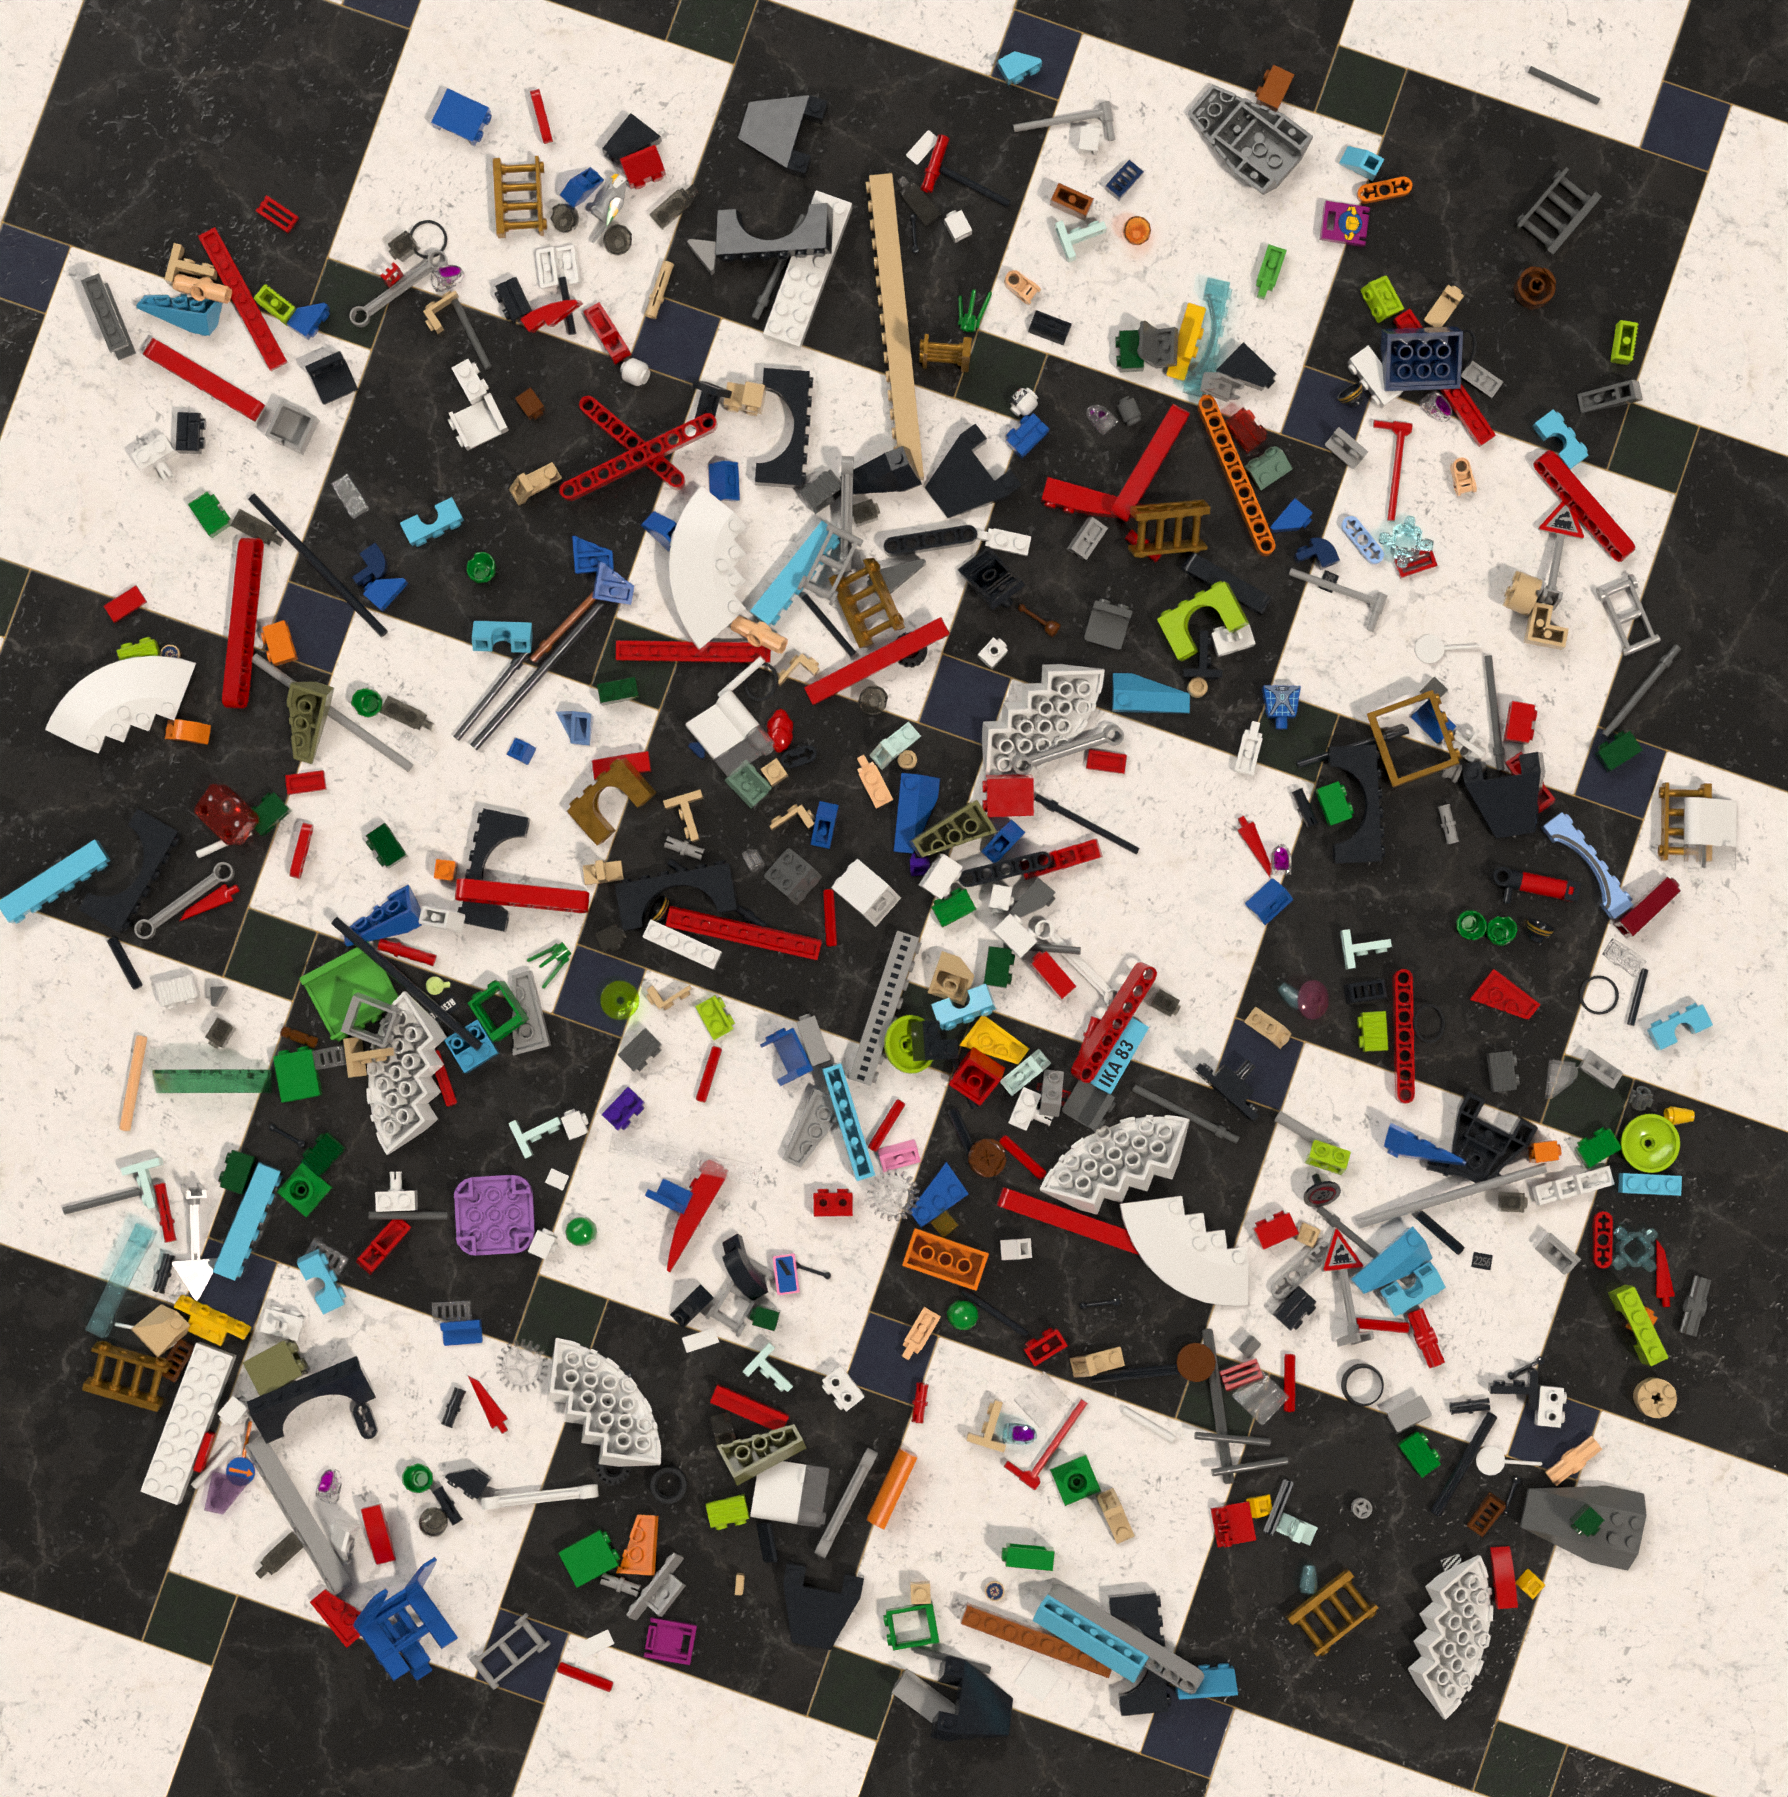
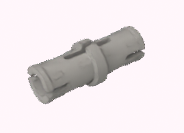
[1438,804,1459,845]
[664,836,705,860]
[600,1573,641,1597]

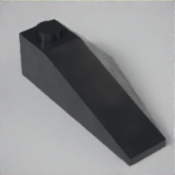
[840,446,922,495]

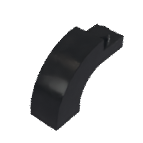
[722,1234,768,1301]

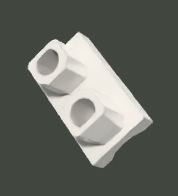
[1452,729,1486,763]

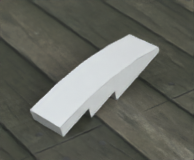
[1532,1166,1614,1206]

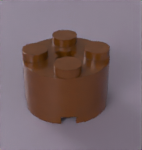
[1514,266,1556,310]

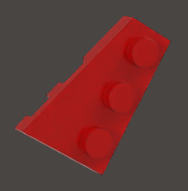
[1470,968,1540,1020]
[310,1589,362,1648]

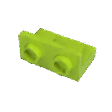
[1360,275,1404,323]
[695,995,735,1040]
[1305,1140,1351,1176]

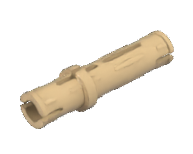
[645,261,674,319]

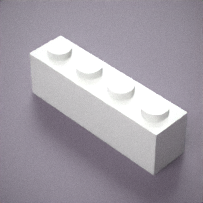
[643,919,722,970]

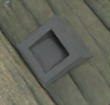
[1420,677,1448,700]
[210,986,228,1007]
[1238,1335,1261,1358]

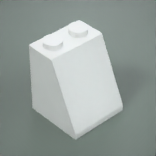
[832,859,901,927]

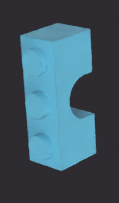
[1532,409,1588,469]
[400,497,464,547]
[472,621,533,653]
[931,984,996,1030]
[1647,1003,1713,1050]
[1618,1173,1682,1196]
[297,1249,347,1315]
[1380,1262,1446,1317]

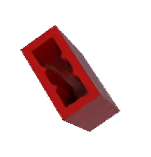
[982,774,1034,817]
[1030,951,1077,1000]

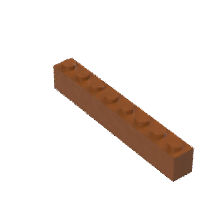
[960,1603,1112,1678]

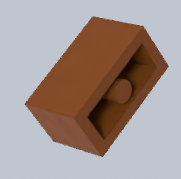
[1254,65,1294,112]
[1050,183,1094,221]

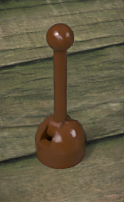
[1018,604,1061,638]

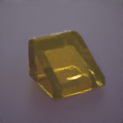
[931,1210,958,1238]

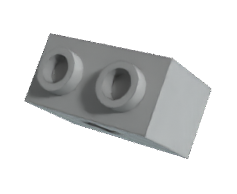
[1039,1069,1064,1117]

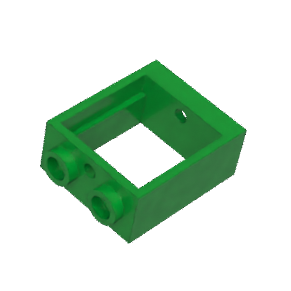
[468,980,529,1042]
[1001,1543,1055,1571]
[883,1601,939,1651]

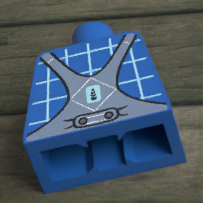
[1262,685,1301,730]

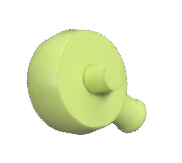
[426,977,450,995]

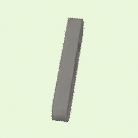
[1271,1242,1329,1299]

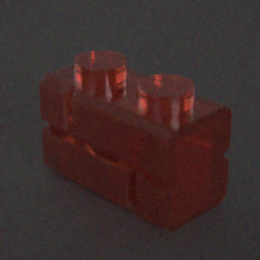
[1225,407,1267,454]

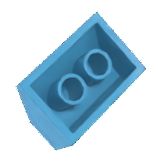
[1175,1663,1238,1699]

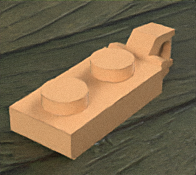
[857,755,893,809]
[902,1307,941,1360]

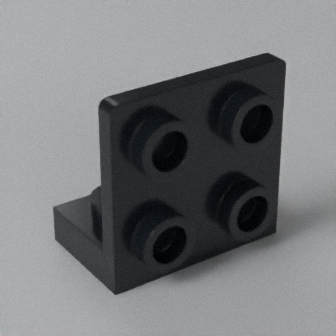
[305,351,358,405]

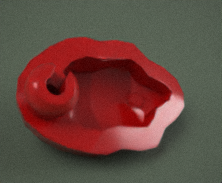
[767,709,793,753]

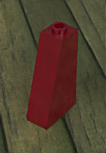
[1613,877,1681,938]

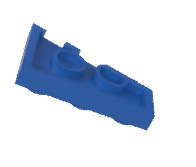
[910,1162,968,1227]

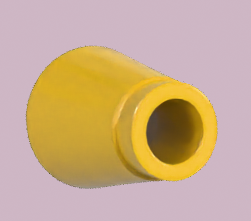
[1664,1106,1695,1125]

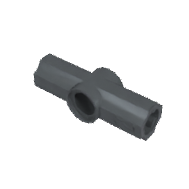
[1679,1276,1711,1337]

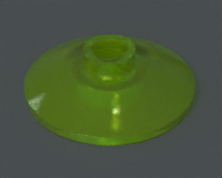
[600,981,639,1020]

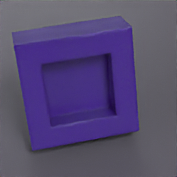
[910,854,930,876]

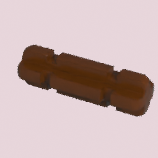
[280,1026,318,1048]

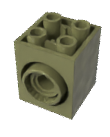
[242,1339,309,1396]

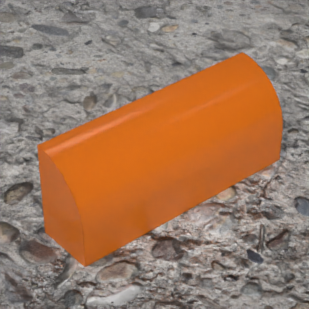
[867,1447,917,1530]

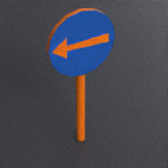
[226,1421,255,1486]

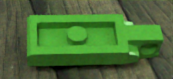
[1256,244,1287,300]

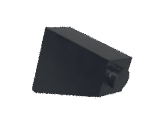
[602,113,662,165]
[1216,342,1277,391]

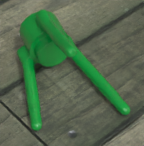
[958,290,992,332]
[527,942,571,989]

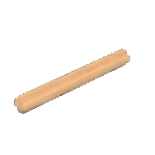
[119,1035,147,1131]

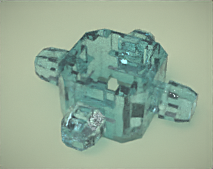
[1379,516,1434,568]
[1612,1226,1658,1272]

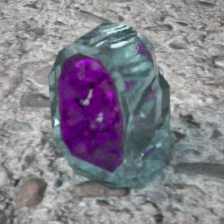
[1002,1423,1037,1445]

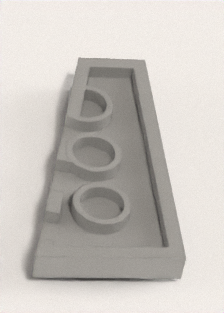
[512,970,551,1055]
[782,1088,837,1168]

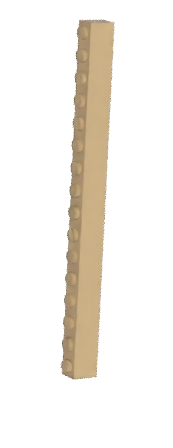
[866,173,924,480]

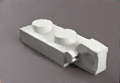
[977,528,1031,556]
[1234,721,1262,776]

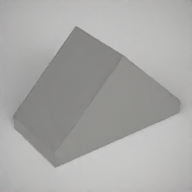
[687,239,717,275]

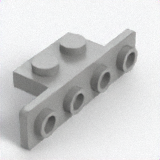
[626,1553,686,1620]

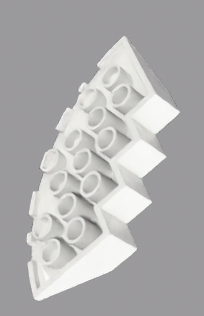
[668,486,746,649]
[45,655,196,753]
[982,664,1105,781]
[366,991,447,1155]
[1040,1115,1190,1214]
[1120,1196,1249,1306]
[547,1338,661,1467]
[1408,1555,1493,1720]

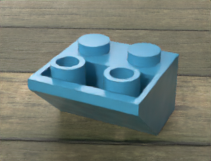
[444,1019,500,1073]

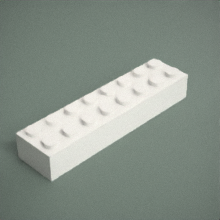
[763,190,852,351]
[141,1342,237,1505]

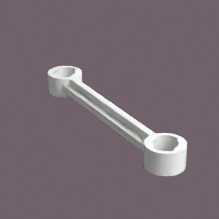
[1034,920,1119,1007]
[481,1484,599,1510]

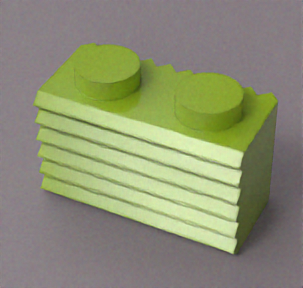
[254,284,296,326]
[1610,320,1639,365]
[117,637,160,660]
[1357,1011,1388,1052]
[706,1494,750,1530]

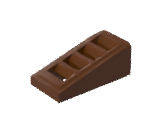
[162,1339,195,1382]
[1467,1492,1506,1537]

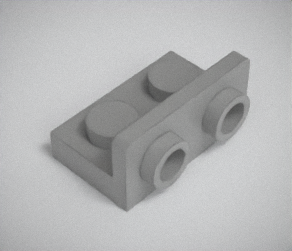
[1325,427,1369,469]

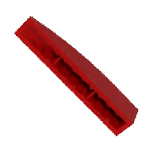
[1041,477,1144,518]
[667,1159,730,1272]

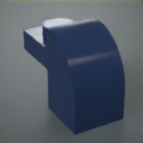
[1294,538,1340,570]
[352,543,388,586]

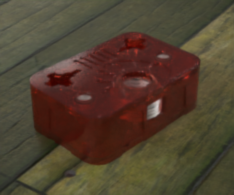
[194,784,259,845]

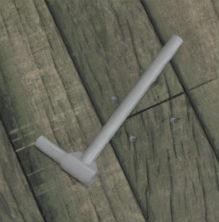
[1013,101,1116,141]
[1289,568,1388,632]

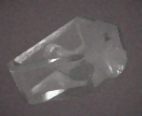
[1545,1060,1578,1099]

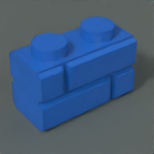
[1005,414,1049,459]

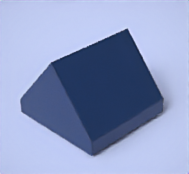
[688,742,706,760]

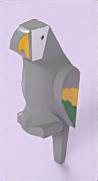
[591,174,627,244]

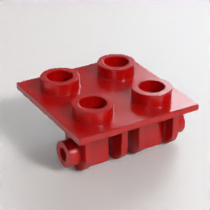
[1210,1501,1256,1547]

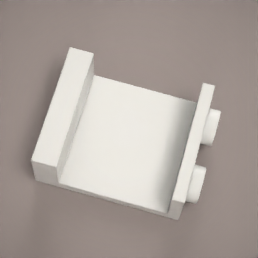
[448,393,509,451]

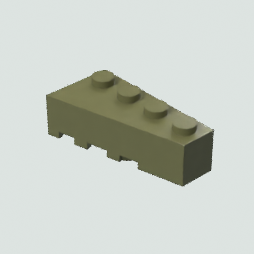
[909,799,997,858]
[716,1424,806,1486]

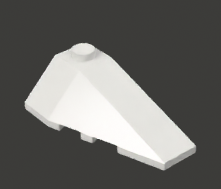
[329,1519,361,1565]

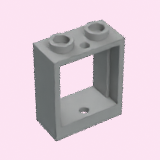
[341,992,402,1048]
[796,1013,831,1067]

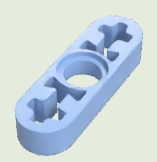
[1341,516,1384,565]

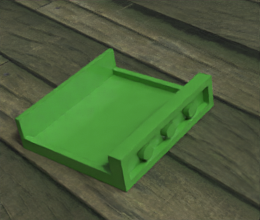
[299,942,399,1042]

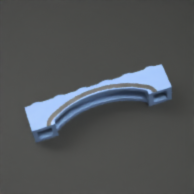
[1541,812,1633,920]

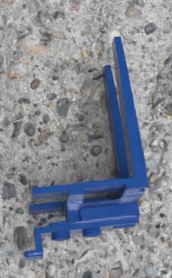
[353,1557,458,1681]

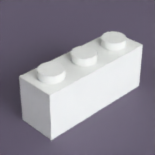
[1348,345,1403,408]

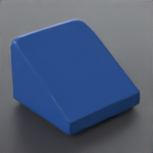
[507,738,536,765]

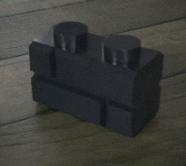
[494,277,532,324]
[176,412,206,454]
[1272,1286,1317,1331]

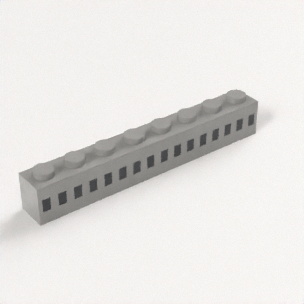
[848,931,922,1086]

